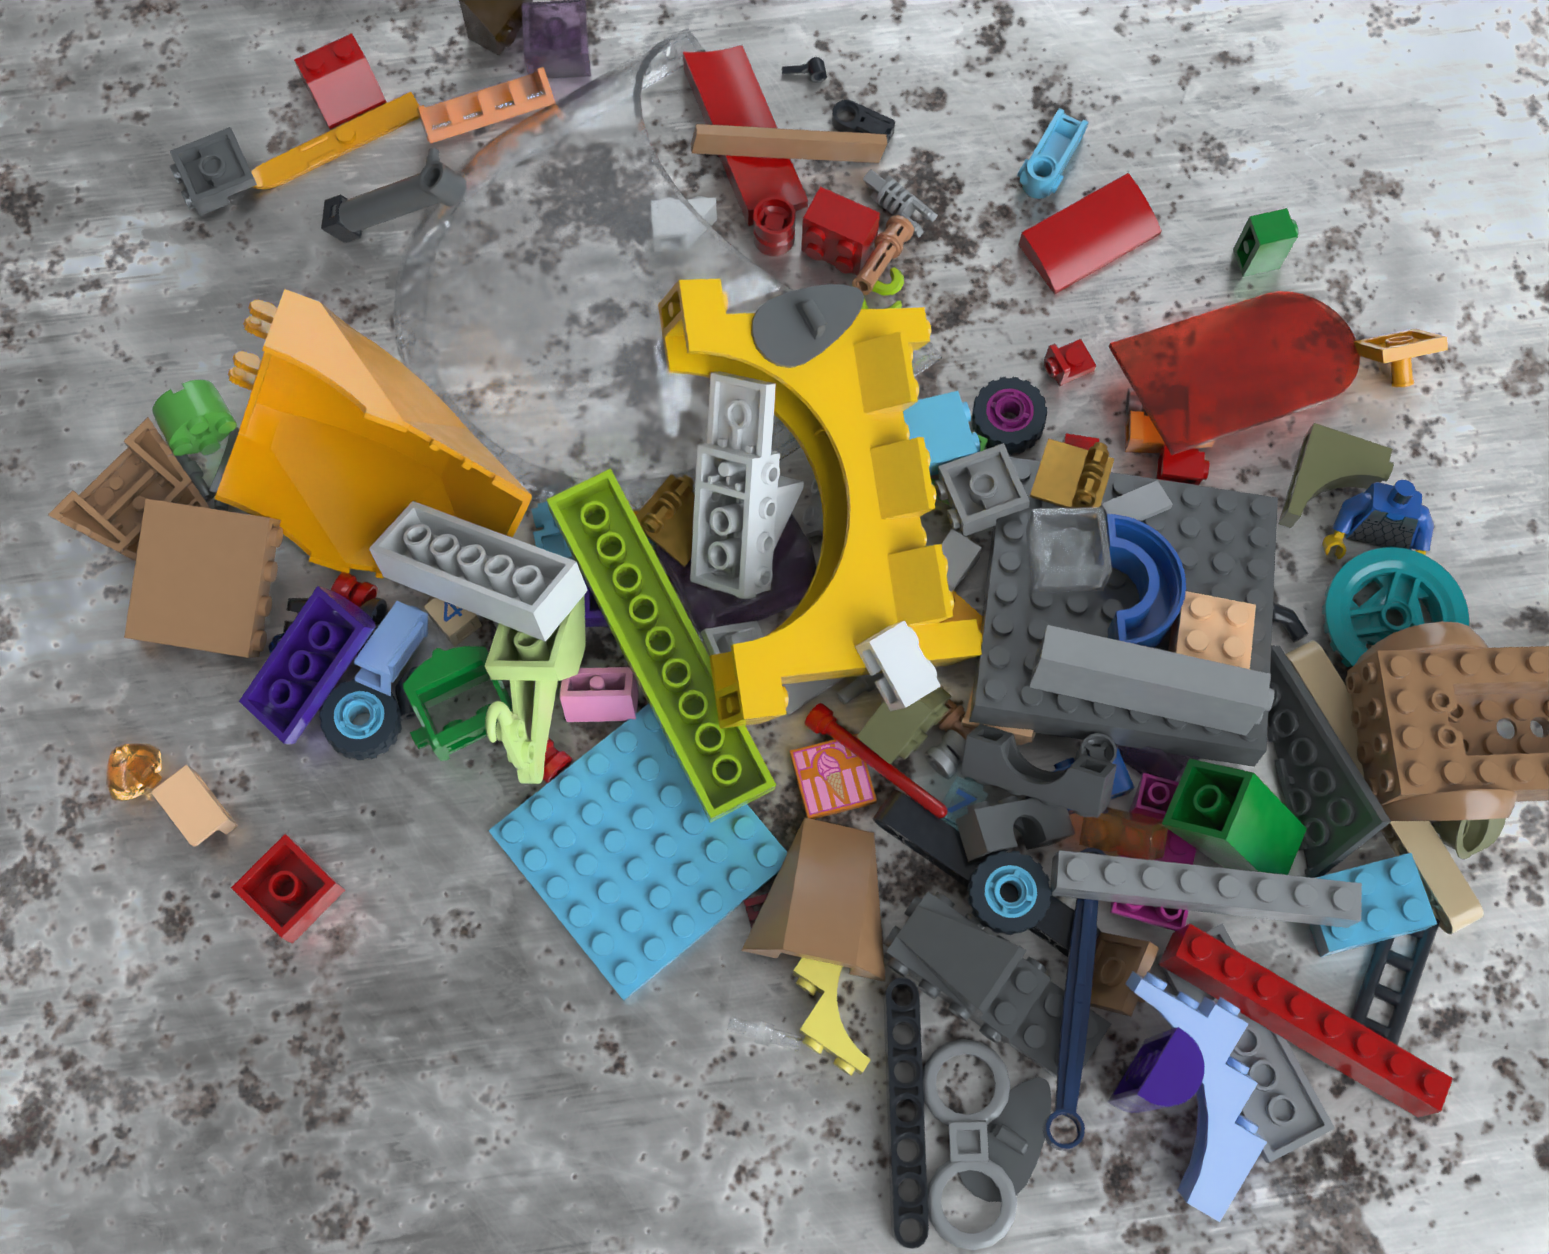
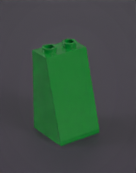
[1162,758,1307,875]

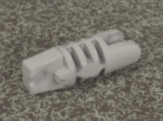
[863,169,938,238]

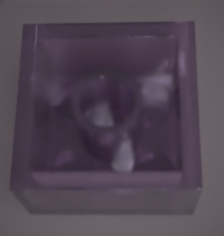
[522,0,592,79]

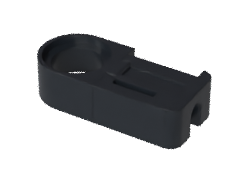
[832,100,895,144]

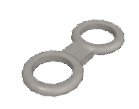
[923,1039,1017,1250]

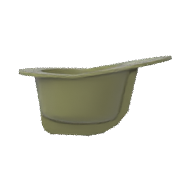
[1432,818,1506,860]

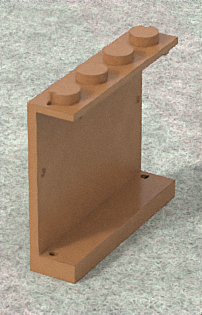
[124,498,283,658]

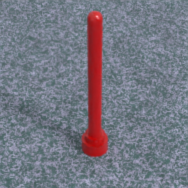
[804,703,948,818]

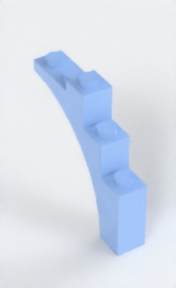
[1125,971,1267,1222]

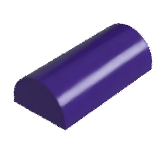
[239,586,376,744]
[1108,1027,1205,1113]

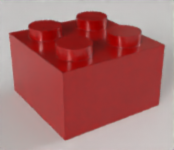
[801,186,880,276]
[231,834,345,944]

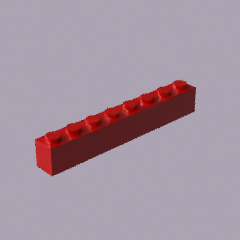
[1158,923,1453,1117]

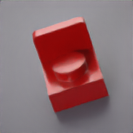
[1044,339,1097,387]

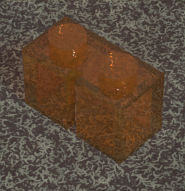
[1079,807,1168,860]

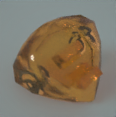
[106,743,162,802]

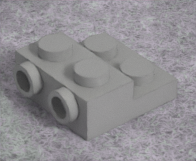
[935,443,1030,536]

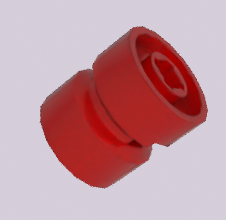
[753,196,796,256]

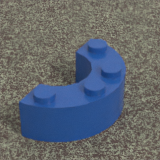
[1099,514,1186,648]

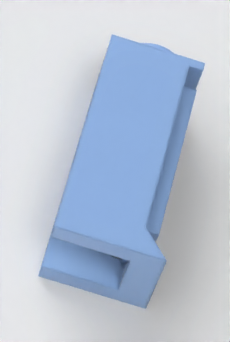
[354,601,428,696]

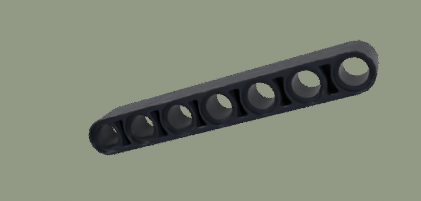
[872,789,1101,957]
[884,978,929,1249]

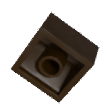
[459,0,534,56]

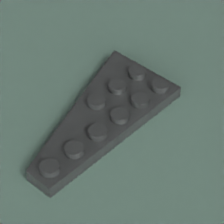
[1267,645,1391,878]

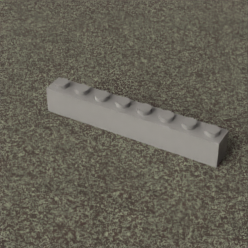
[1050,850,1362,928]

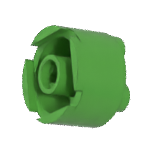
[152,380,237,456]

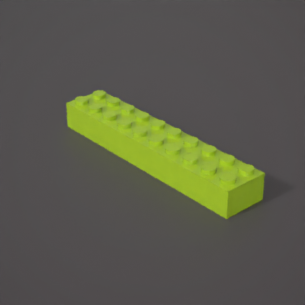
[546,468,776,823]

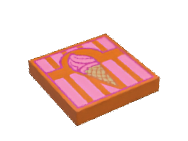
[790,734,877,819]

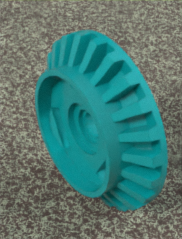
[1322,547,1470,668]

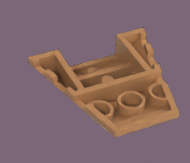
[48,417,211,561]
[741,818,886,982]

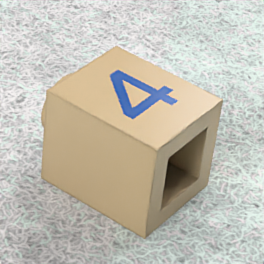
[423,596,482,647]

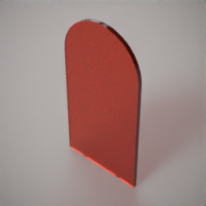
[1108,291,1360,455]

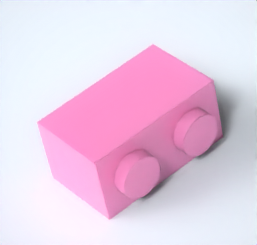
[560,667,639,722]

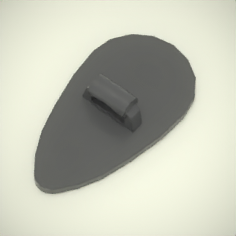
[751,284,864,368]
[958,1077,1052,1202]

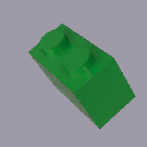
[1233,208,1299,277]

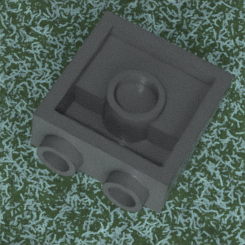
[170,127,257,216]

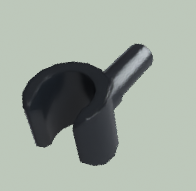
[782,57,827,82]

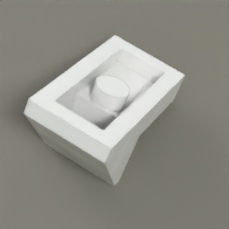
[701,621,764,655]

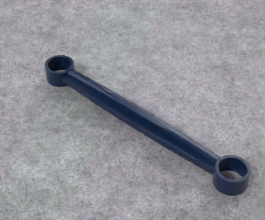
[1043,848,1106,1151]

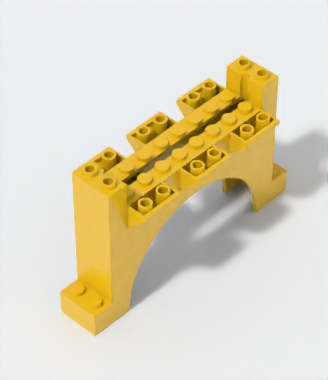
[658,279,983,728]

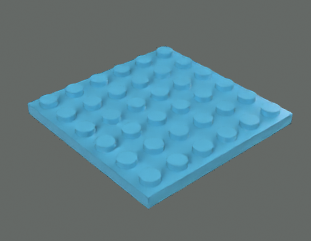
[488,704,788,1001]

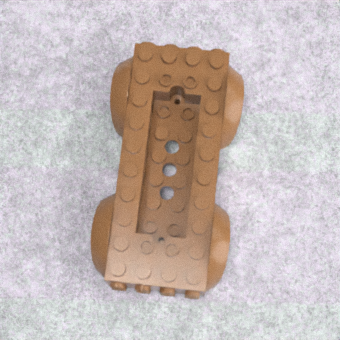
[1346,622,1549,821]

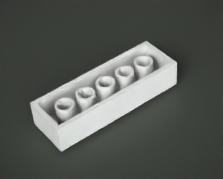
[369,501,588,642]

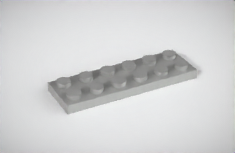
[1156,923,1335,1163]

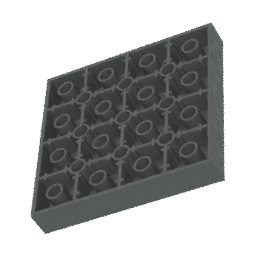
[969,457,1278,767]

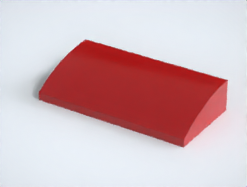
[1018,172,1162,295]

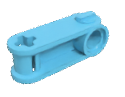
[1017,108,1089,199]

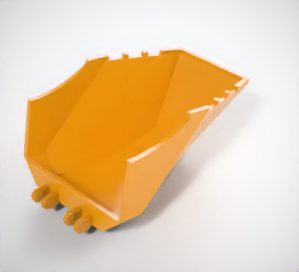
[215,289,532,578]

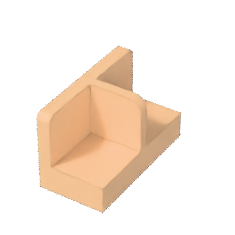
[152,764,238,847]

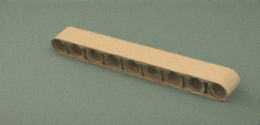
[1285,640,1483,934]

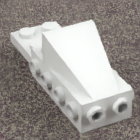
[690,371,804,599]

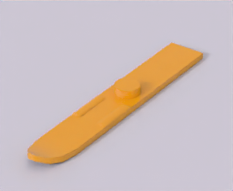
[251,92,420,189]

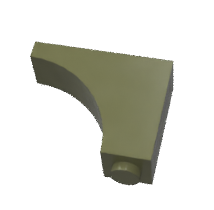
[1278,423,1394,528]

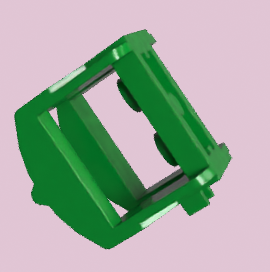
[403,646,513,761]

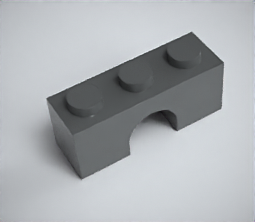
[956,796,1075,862]

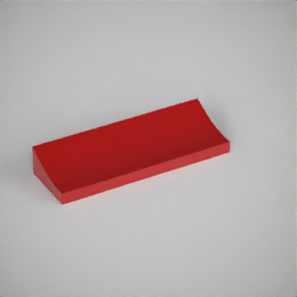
[683,45,808,227]

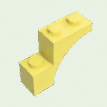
[793,957,871,1076]

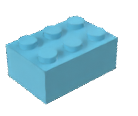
[1309,853,1437,957]

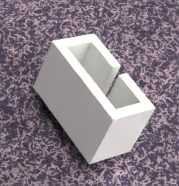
[855,620,941,711]

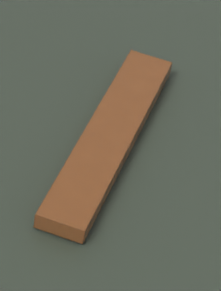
[691,124,887,163]

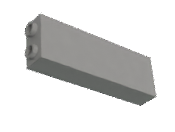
[1029,625,1275,736]

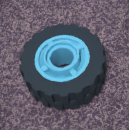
[319,678,403,760]
[967,851,1052,935]

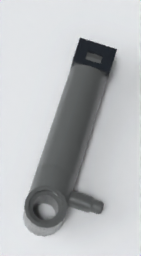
[321,147,467,243]

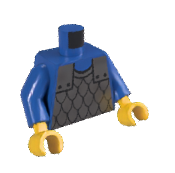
[1322,480,1434,559]

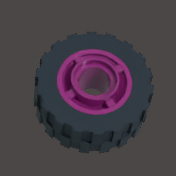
[972,377,1047,455]

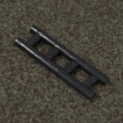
[1350,918,1440,1045]

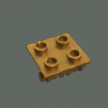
[1029,438,1115,517]
[636,473,695,567]

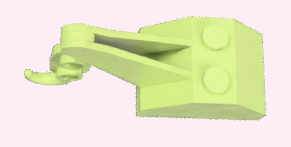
[485,596,586,784]

